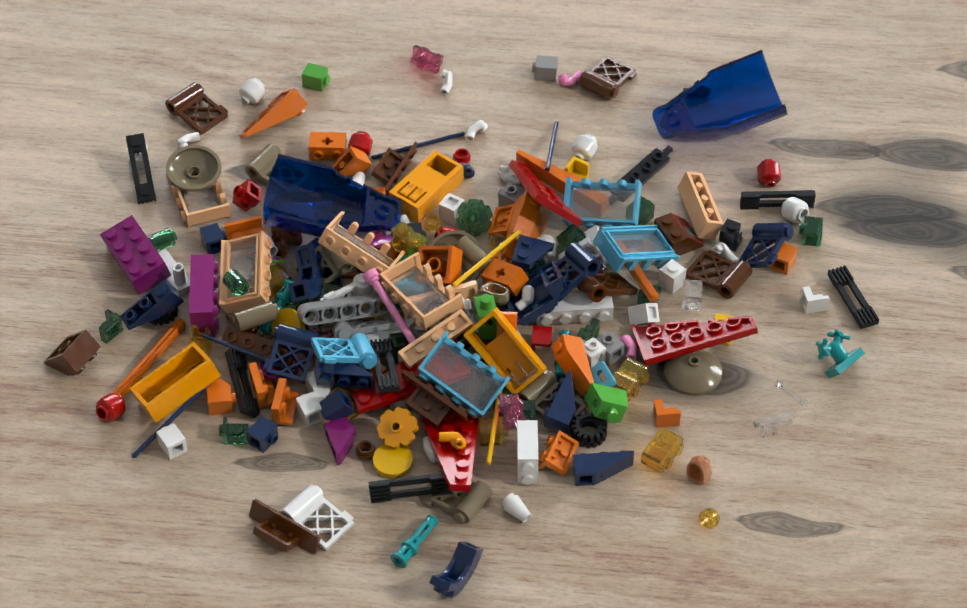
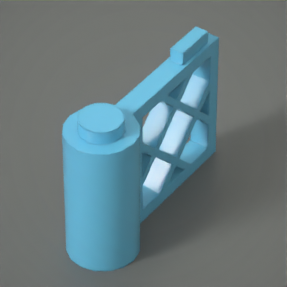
[311,333,378,370]

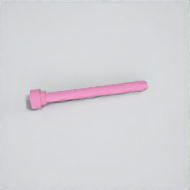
[362,268,416,344]

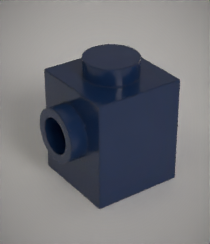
[199,223,226,254]
[319,389,355,421]
[246,416,279,453]

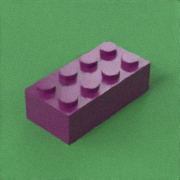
[100,215,171,295]
[189,254,220,338]

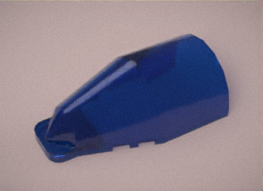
[652,50,788,140]
[263,154,402,237]

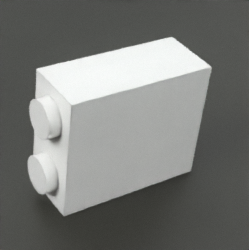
[516,420,538,485]

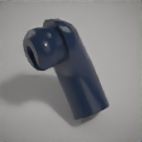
[459,163,475,178]

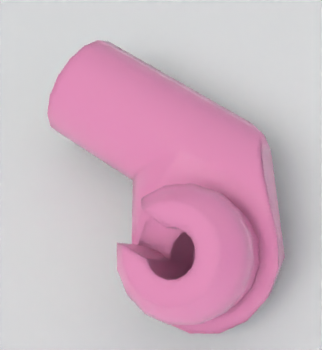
[558,71,582,86]
[619,335,638,361]

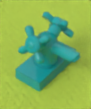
[816,329,865,378]

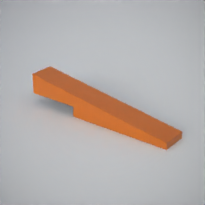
[516,149,609,218]

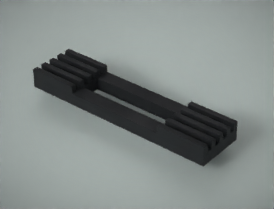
[126,133,156,204]
[740,190,816,210]
[827,265,879,329]
[370,338,399,393]
[224,348,260,418]
[368,473,453,503]

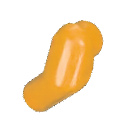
[439,432,467,450]

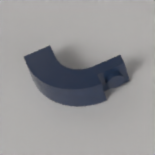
[288,243,323,303]
[429,541,484,598]

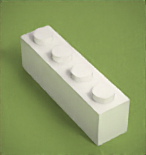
[536,292,614,325]

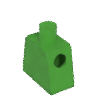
[473,294,497,341]
[584,382,628,424]

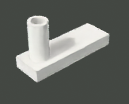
[158,249,190,295]

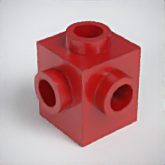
[232,179,262,212]

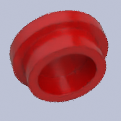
[453,148,471,163]

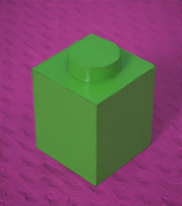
[302,63,330,92]

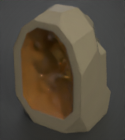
[478,283,509,307]

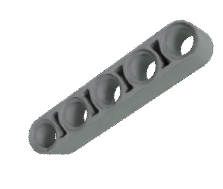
[297,293,392,326]

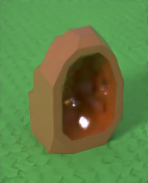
[686,455,712,484]

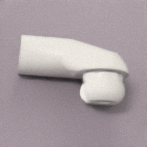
[465,120,487,142]
[422,436,439,463]

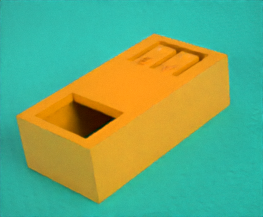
[389,150,464,223]
[464,307,547,396]
[129,342,221,423]

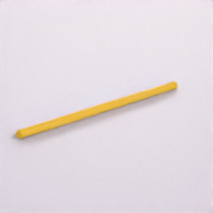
[452,230,521,287]
[486,386,502,465]

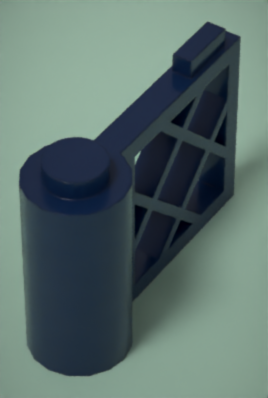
[739,222,794,268]
[556,242,601,302]
[263,324,318,384]

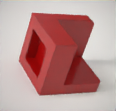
[531,326,552,352]

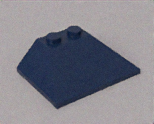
[497,259,564,326]

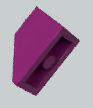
[324,417,356,465]

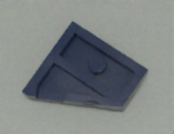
[511,235,555,270]

